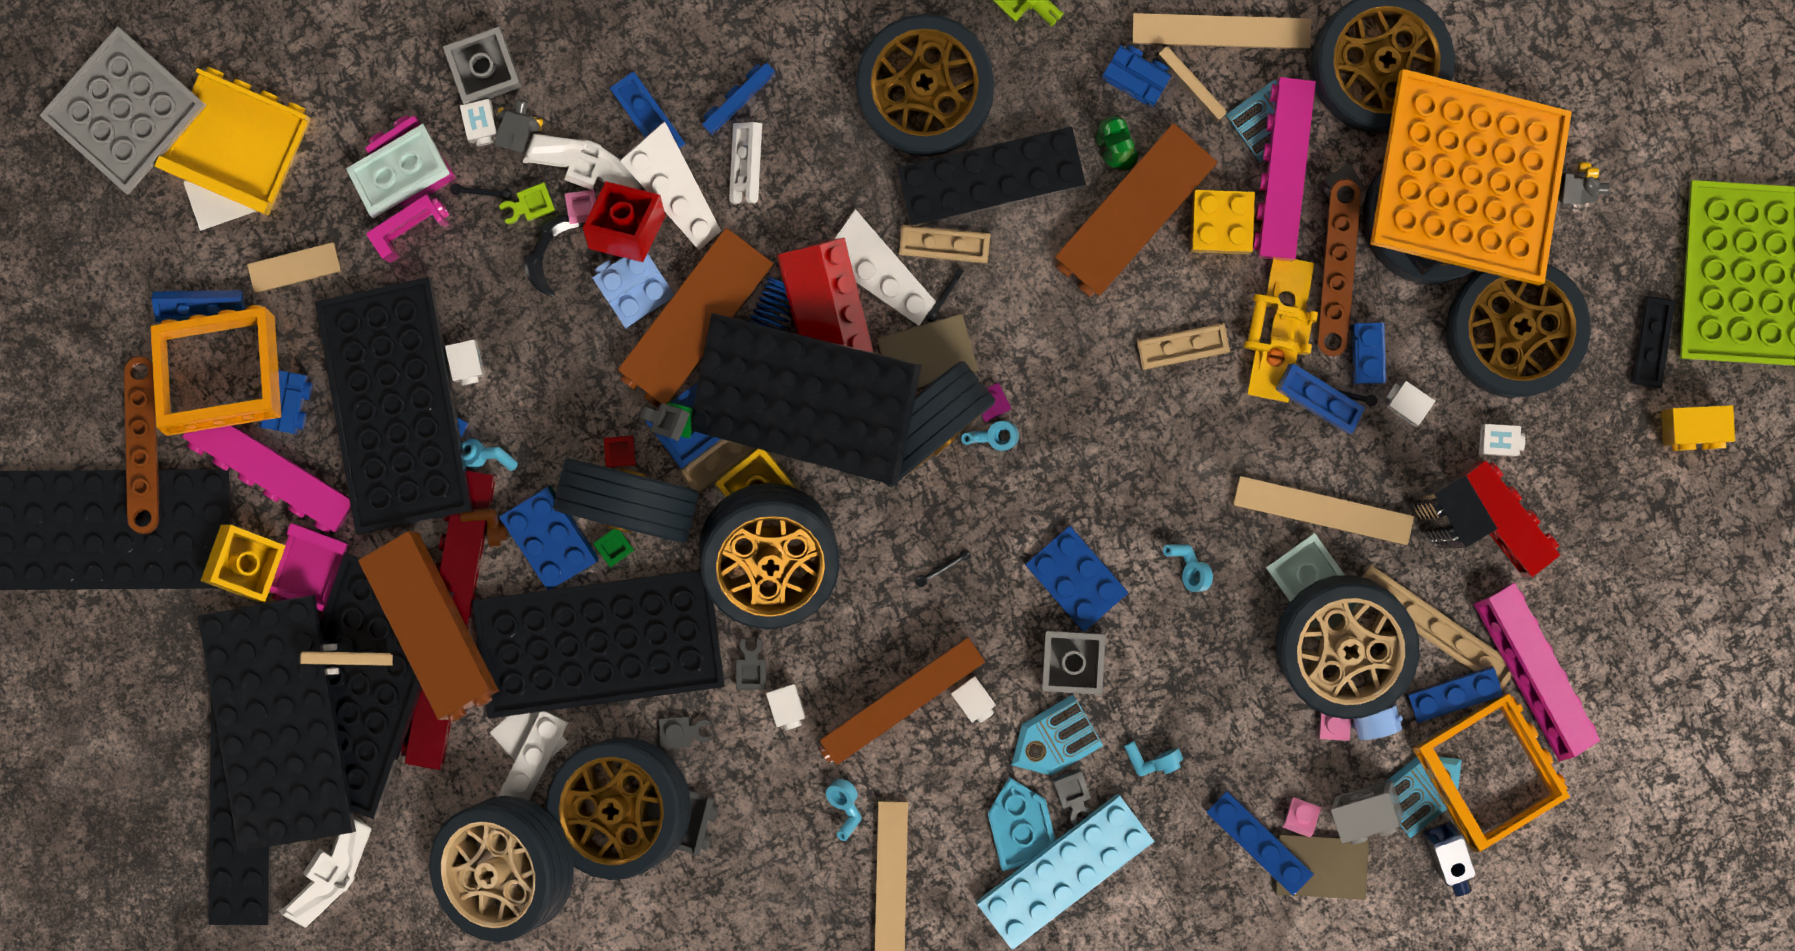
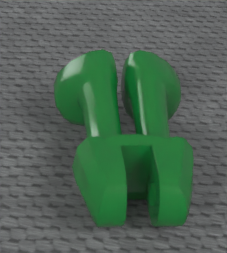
[1096,116,1138,171]

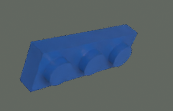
[702,62,776,136]
[610,71,686,150]
[151,290,245,322]
[1276,363,1365,434]
[1408,666,1504,723]

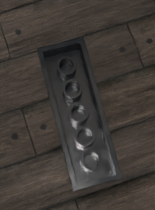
[898,126,1086,228]
[1409,475,1498,548]

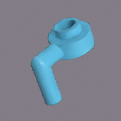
[961,420,1019,451]
[462,439,518,471]
[1163,544,1213,592]
[1124,741,1184,776]
[826,779,862,841]

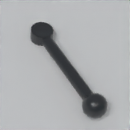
[450,183,512,200]
[926,267,964,322]
[1336,389,1378,406]
[916,550,971,587]

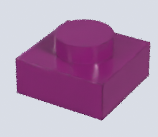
[981,382,1012,423]

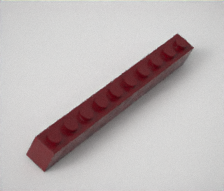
[401,471,497,770]

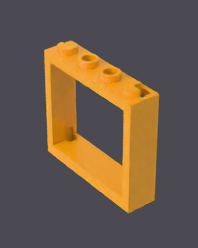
[151,305,281,436]
[1412,693,1570,852]

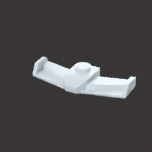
[523,134,642,190]
[279,816,372,928]

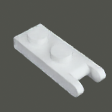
[729,122,762,204]

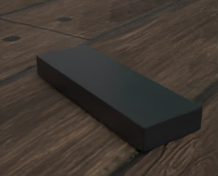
[1631,296,1676,389]

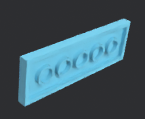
[976,793,1155,950]

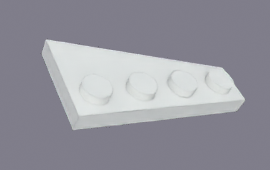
[620,121,721,250]
[835,209,936,326]

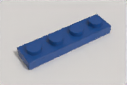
[1206,791,1314,896]

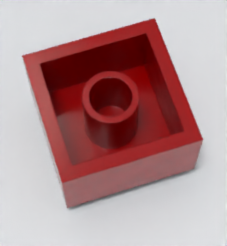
[583,181,666,262]

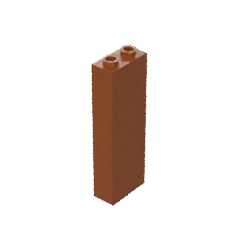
[1054,123,1218,298]
[618,228,775,408]
[358,531,499,722]
[818,636,985,765]

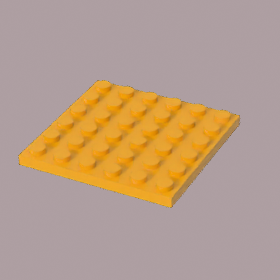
[1370,69,1572,286]

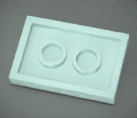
[346,124,450,218]
[1265,533,1359,641]

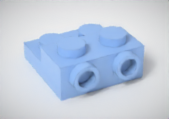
[592,253,675,329]

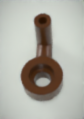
[460,508,508,548]

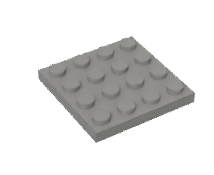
[39,26,207,195]

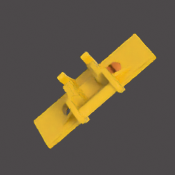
[1244,259,1318,403]

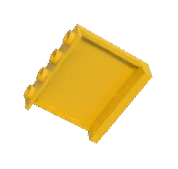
[154,67,311,216]

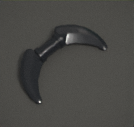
[524,215,585,297]

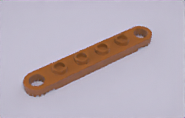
[1318,178,1361,356]
[124,357,160,534]

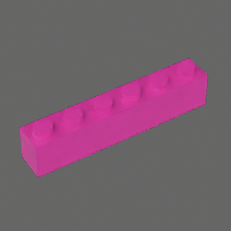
[1253,77,1316,262]
[182,407,352,534]
[1474,583,1601,762]

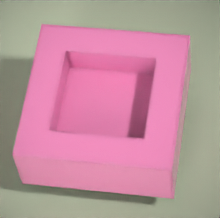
[565,189,596,224]
[1319,712,1351,741]
[1283,797,1321,838]

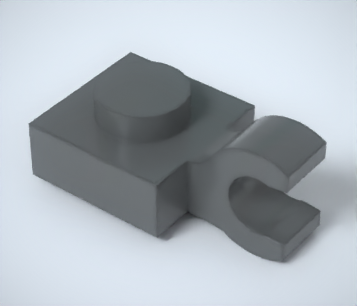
[639,403,690,441]

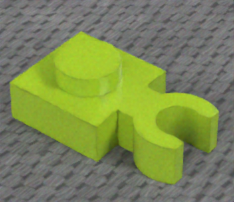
[499,182,556,225]

